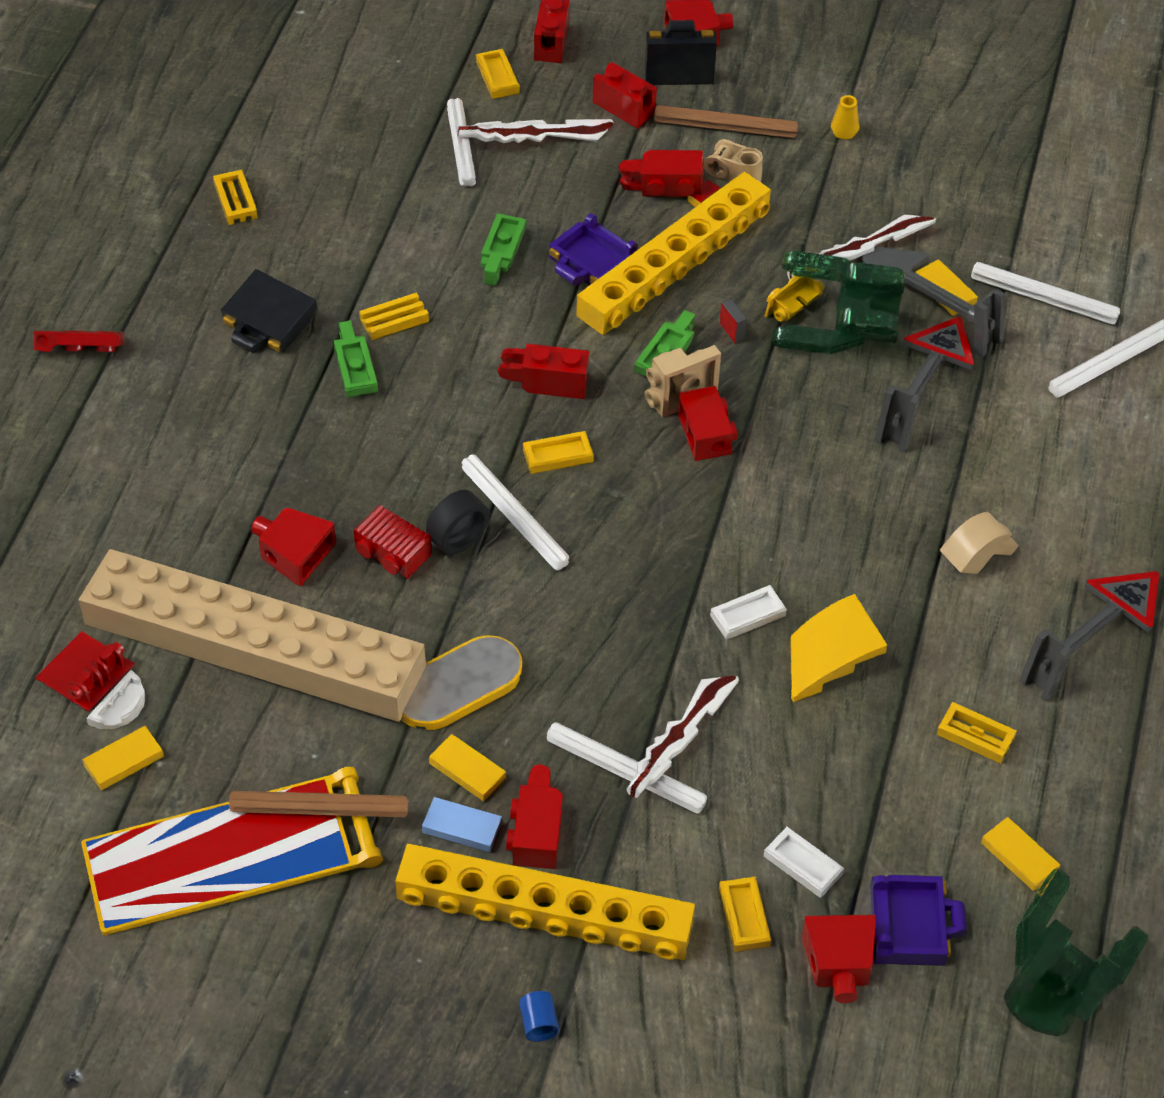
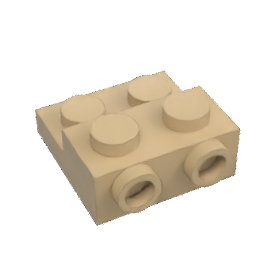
[645,345,721,418]

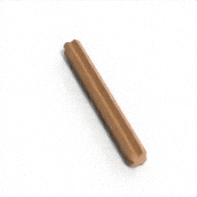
[654,105,798,138]
[229,791,409,817]

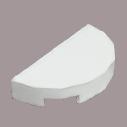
[86,670,145,729]

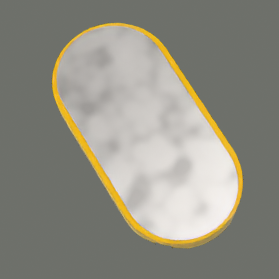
[401,635,522,730]

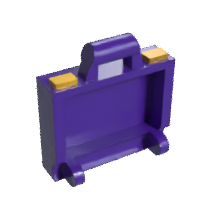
[549,213,638,285]
[870,875,967,966]

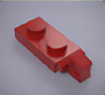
[33,330,124,352]

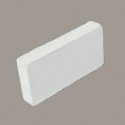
[710,585,787,640]
[764,827,844,898]

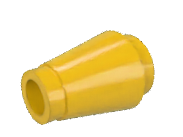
[831,95,860,140]

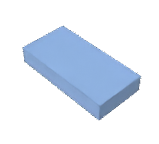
[422,797,502,853]

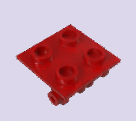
[36,631,135,712]

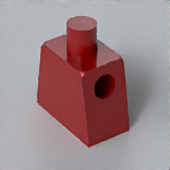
[664,0,733,47]
[251,508,336,587]
[802,915,876,1003]

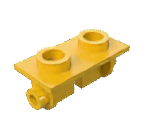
[764,266,825,322]

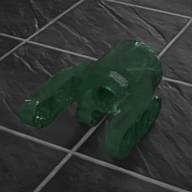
[771,251,906,355]
[1004,867,1149,1036]

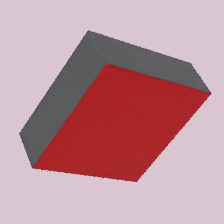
[719,299,747,344]

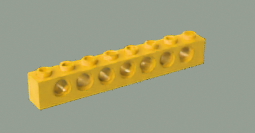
[576,171,771,335]
[395,843,695,960]

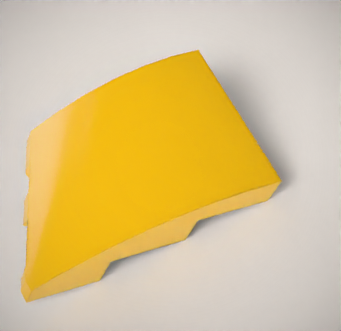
[790,594,887,702]

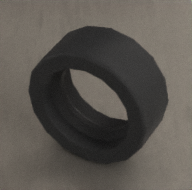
[425,490,490,555]

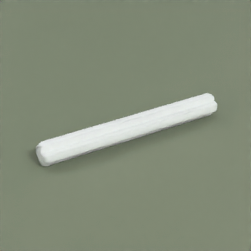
[971,262,1120,325]
[1048,319,1164,398]
[462,454,569,571]
[547,722,707,813]

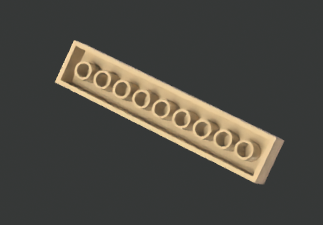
[78,549,426,722]

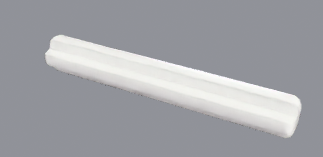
[447,98,476,188]

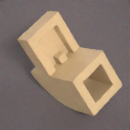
[940,512,1019,574]

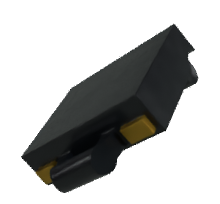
[644,20,717,85]
[221,269,318,353]

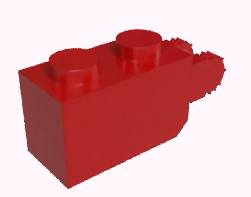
[618,150,705,197]
[497,343,590,399]
[506,763,563,869]

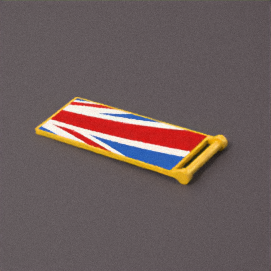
[81,767,383,936]

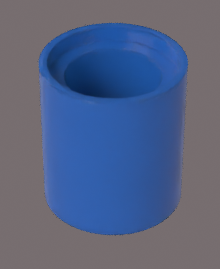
[519,991,560,1042]

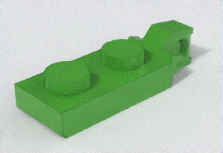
[481,213,527,286]
[634,310,696,377]
[334,320,378,398]

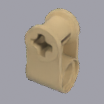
[704,139,763,182]

